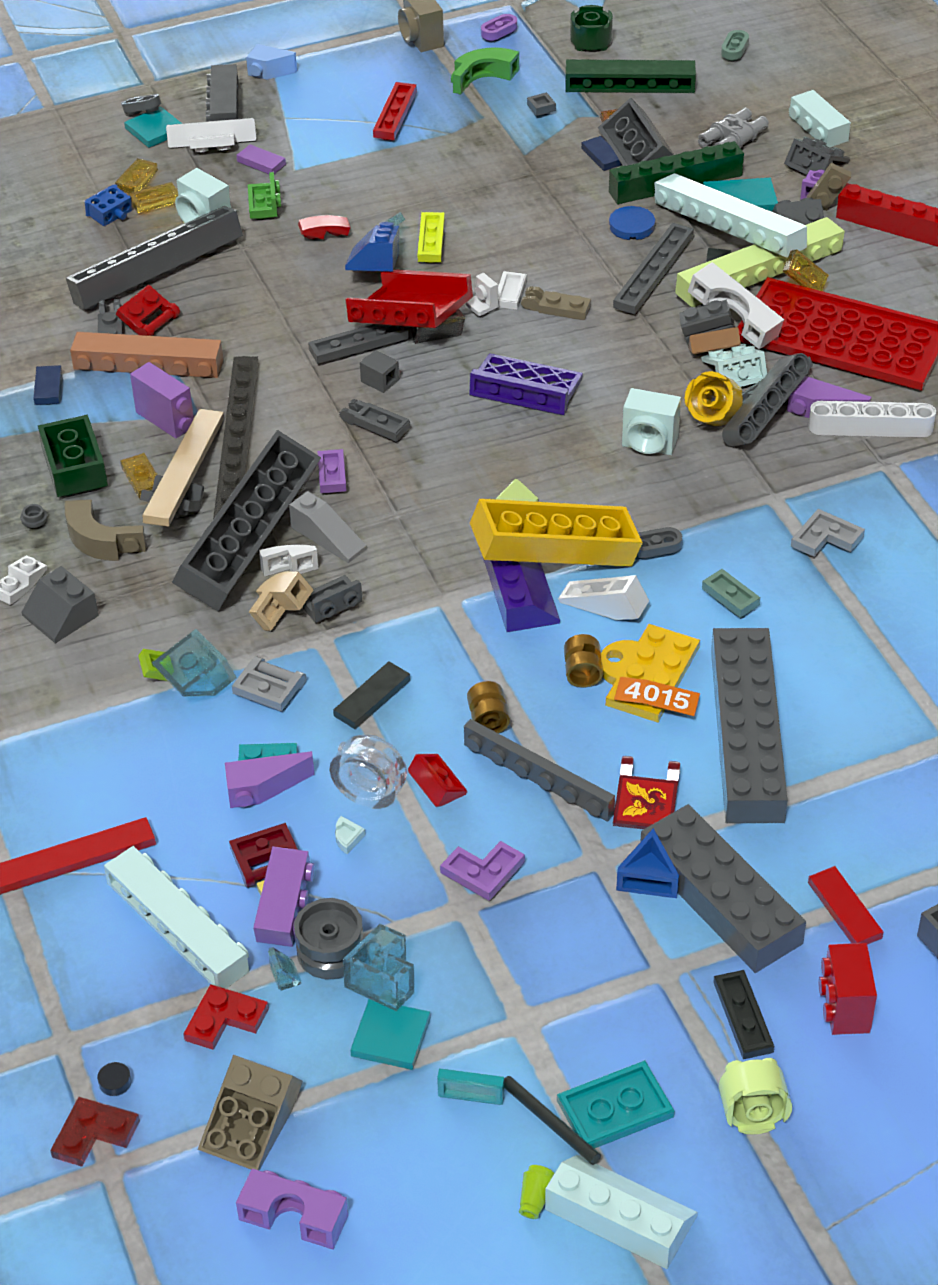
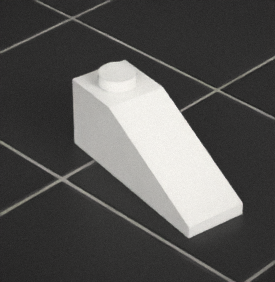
[558,575,649,620]

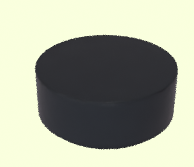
[97,1062,131,1096]

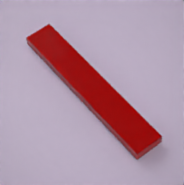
[0,817,156,894]

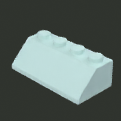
[545,1155,698,1269]

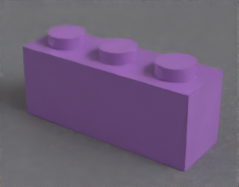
[253,846,314,947]

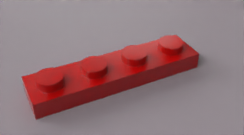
[373,82,417,140]

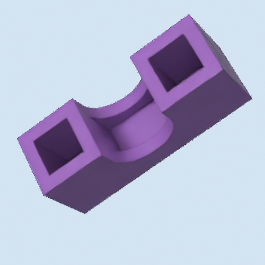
[236,1169,348,1250]

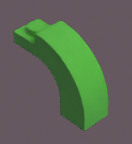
[451,47,519,95]

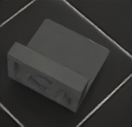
[784,137,850,175]

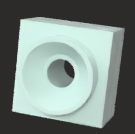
[176,168,231,223]
[622,388,681,455]

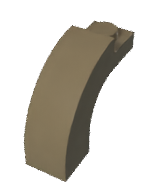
[65,499,146,561]

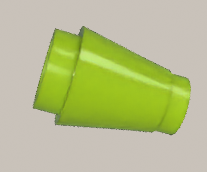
[519,1165,555,1219]

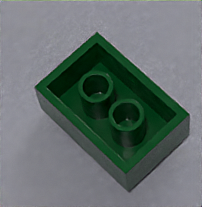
[37,414,108,497]

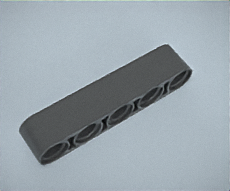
[722,353,810,447]

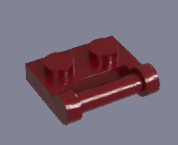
[229,823,298,888]

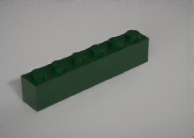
[565,59,696,93]
[609,141,744,205]

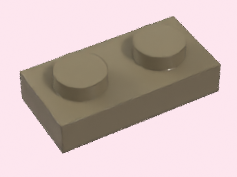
[807,163,851,211]

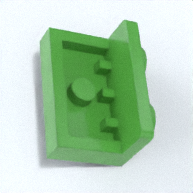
[248,172,281,219]

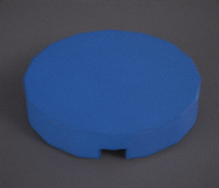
[609,206,655,240]

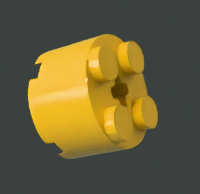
[684,371,743,426]

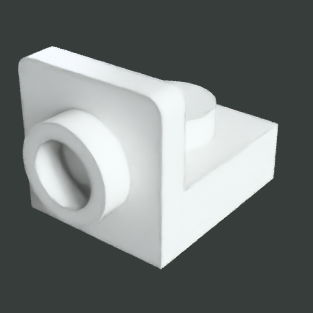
[466,273,498,316]

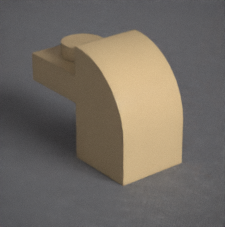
[249,571,313,631]

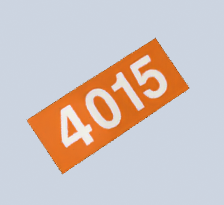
[614,677,700,716]

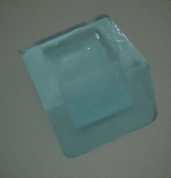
[268,947,301,991]

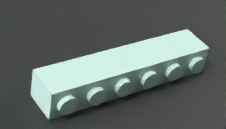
[104,846,249,989]

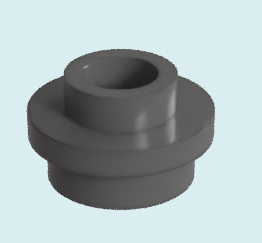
[20,504,47,528]

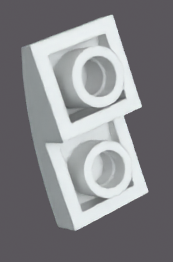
[0,555,47,605]

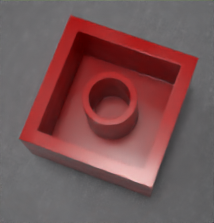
[819,943,877,1035]

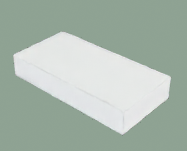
[498,271,527,310]

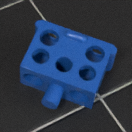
[85,184,132,227]

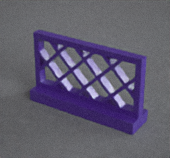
[469,353,583,415]

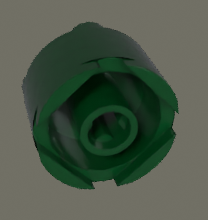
[570,5,613,51]

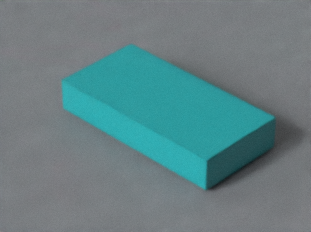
[437,1068,504,1105]

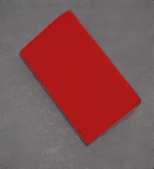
[408,754,468,807]

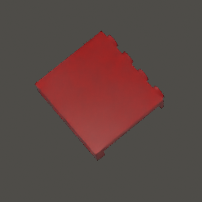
[345,269,473,328]

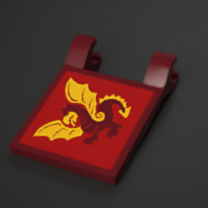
[613,756,680,829]

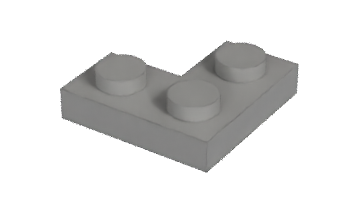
[791,509,865,557]

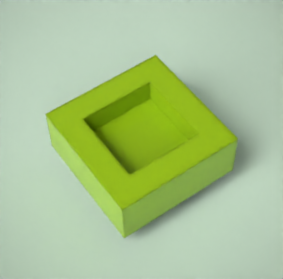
[138,649,173,681]

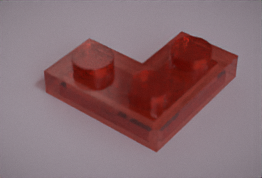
[50,1097,140,1166]

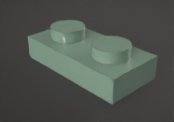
[702,569,761,618]

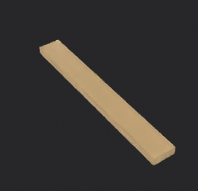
[143,409,224,527]

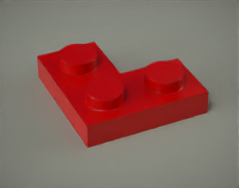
[183,984,269,1050]

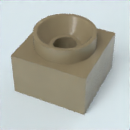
[398,0,444,52]

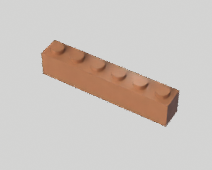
[70,332,223,378]

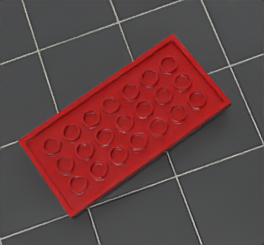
[737,277,938,391]

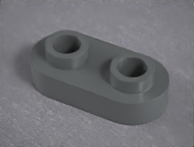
[121,94,161,115]
[636,527,682,558]

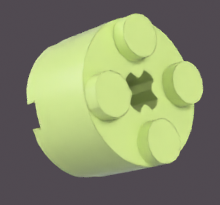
[719,1058,792,1134]

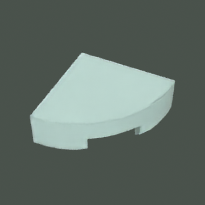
[335,816,365,854]

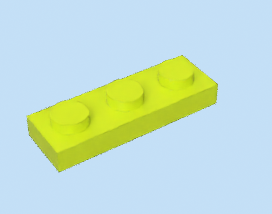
[417,212,445,263]

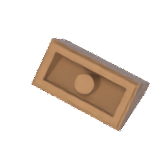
[688,327,741,354]

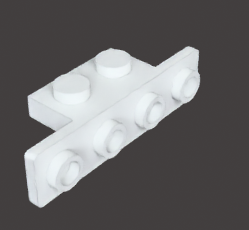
[166,118,256,152]

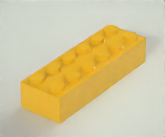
[470,499,643,566]

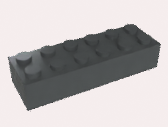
[640,804,806,973]

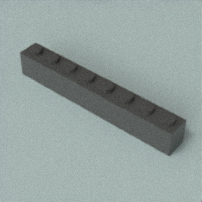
[66,206,243,309]

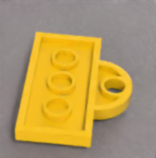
[601,624,700,723]

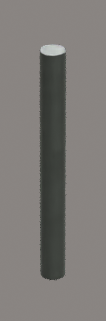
[504,1076,601,1165]

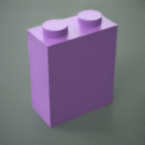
[130,362,194,439]

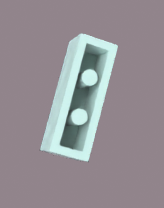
[789,90,851,147]

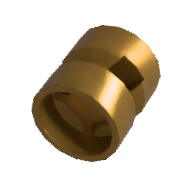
[564,634,603,688]
[467,681,510,733]

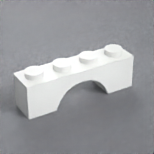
[688,262,784,350]

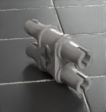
[698,107,769,148]

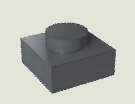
[527,92,556,116]

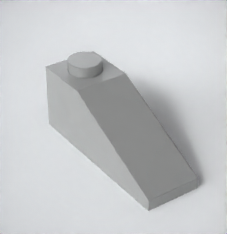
[289,491,367,563]

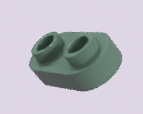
[721,30,749,61]

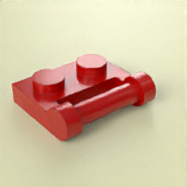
[116,285,180,336]

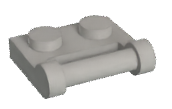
[232,656,306,711]

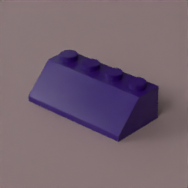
[483,558,560,632]

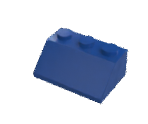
[345,222,399,271]

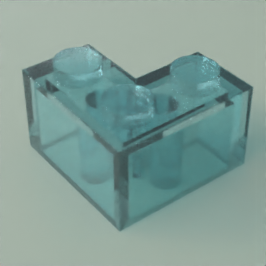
[343,924,414,1011]

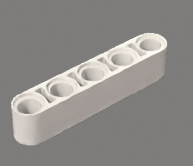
[808,401,936,437]

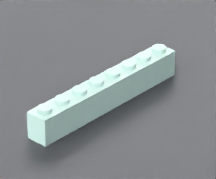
[655,173,807,258]

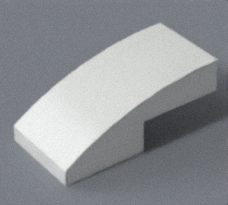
[259,545,319,576]

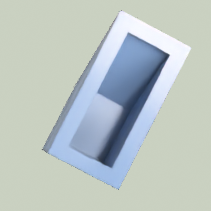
[246,44,297,80]

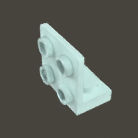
[701,344,767,387]

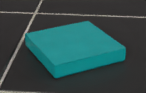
[124,106,183,148]
[350,998,430,1070]

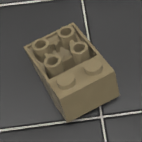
[197,1055,303,1170]

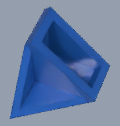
[616,828,679,898]

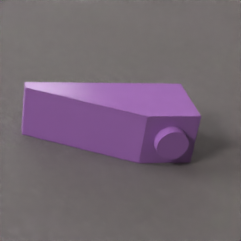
[787,376,871,418]
[225,751,315,808]

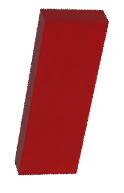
[808,866,884,945]

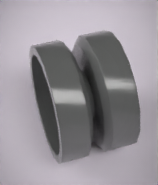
[294,898,365,979]

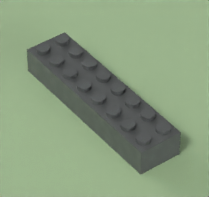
[172,430,321,611]
[711,628,788,823]

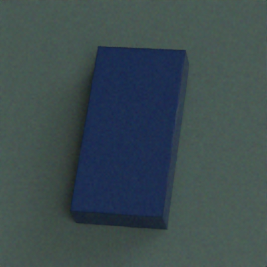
[581,136,622,171]
[33,365,62,405]

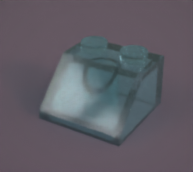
[152,629,237,697]

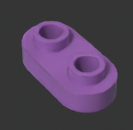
[481,14,517,42]

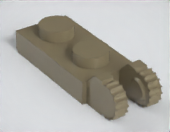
[521,286,591,320]

